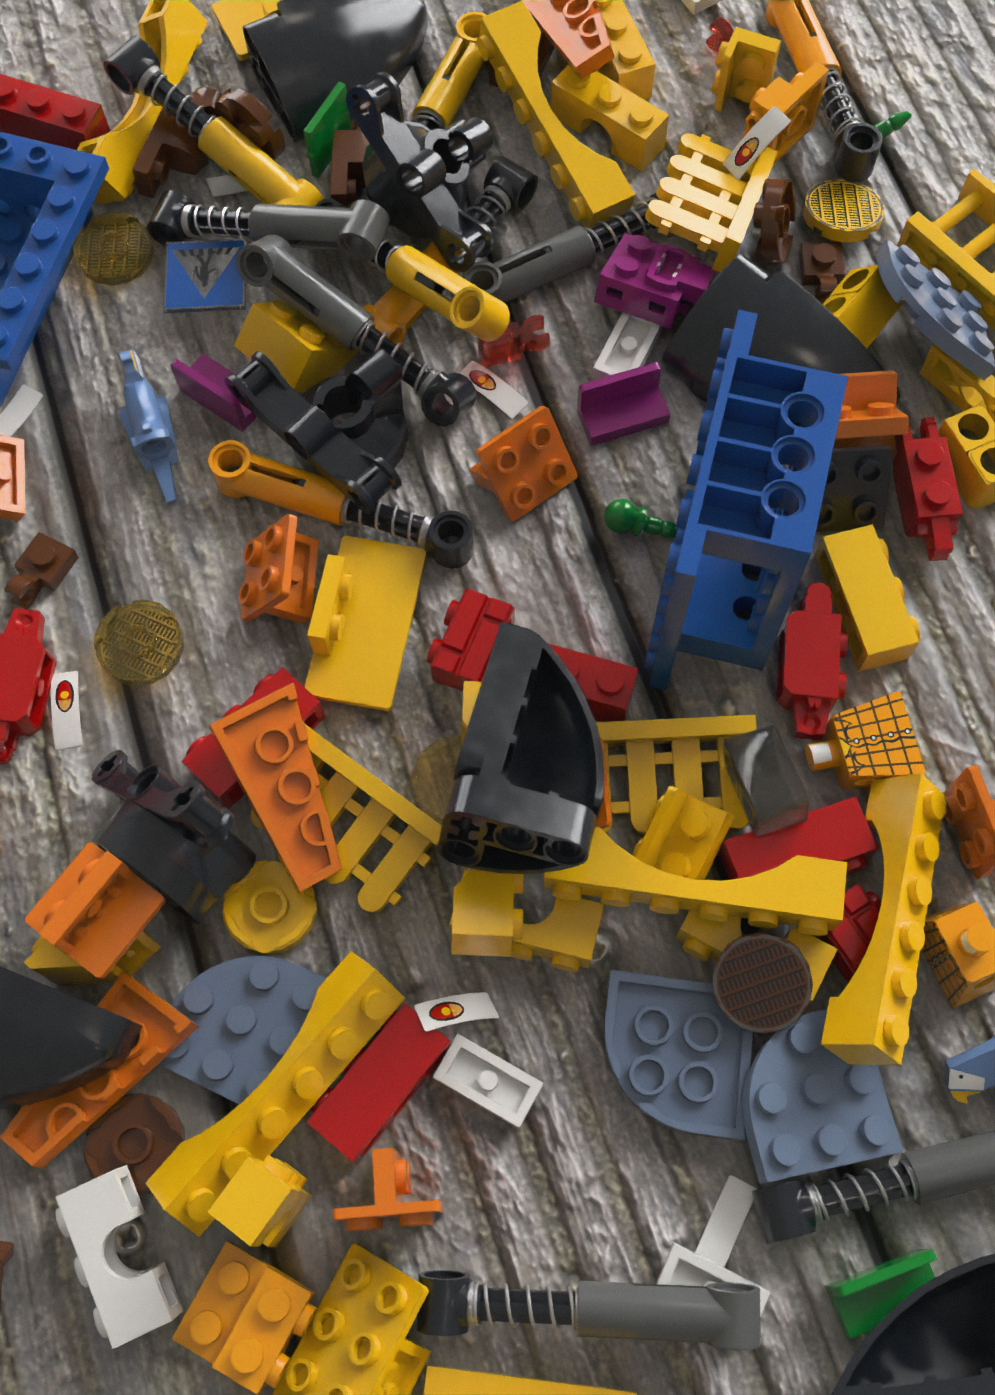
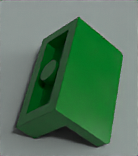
[825,1249,937,1339]

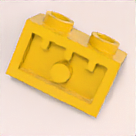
[711,27,781,112]
[632,785,734,880]

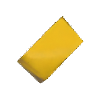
[822,265,903,349]
[939,404,995,509]

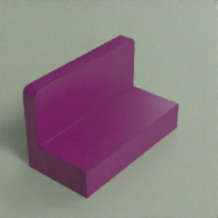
[170,353,257,432]
[577,362,670,446]

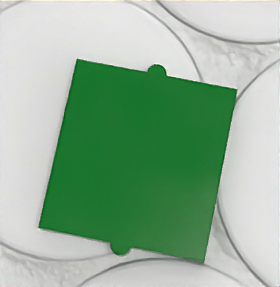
[304,82,351,178]

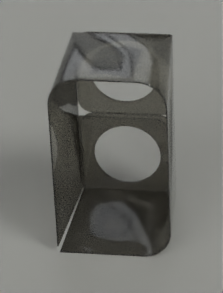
[723,725,809,837]

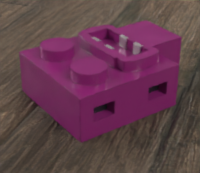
[594,233,716,329]

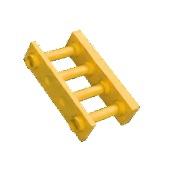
[897,168,995,331]

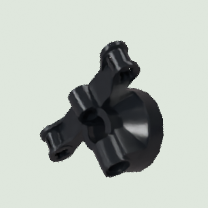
[346,72,495,272]
[224,349,408,514]
[91,750,256,925]

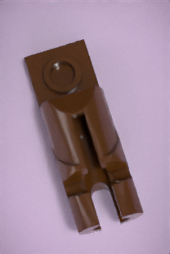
[132,87,222,198]
[330,101,370,208]

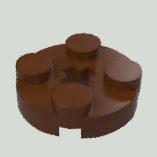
[215,88,285,161]
[753,179,796,263]

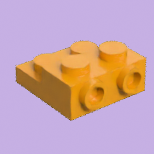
[744,61,829,167]
[172,1241,317,1395]

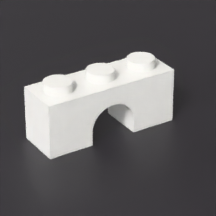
[55,1165,183,1349]

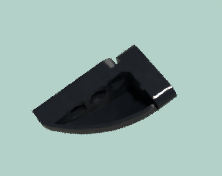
[242,0,428,143]
[662,254,900,427]
[0,966,142,1110]

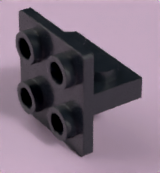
[816,445,893,532]

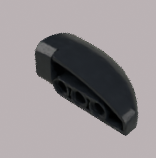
[438,621,604,874]
[831,1254,995,1395]

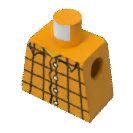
[805,691,926,790]
[921,902,995,1009]

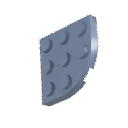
[875,239,995,381]
[158,956,326,1104]
[604,970,753,1141]
[742,1009,903,1184]

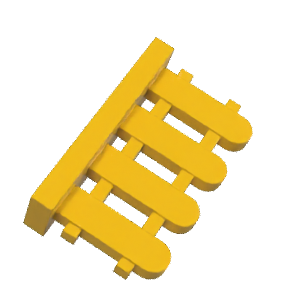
[645,133,778,273]
[596,715,760,834]
[251,724,442,913]

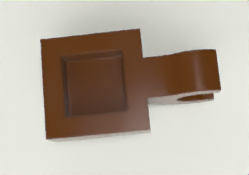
[799,242,845,304]
[4,532,79,610]

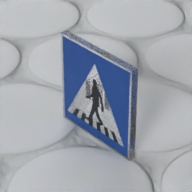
[163,239,247,313]

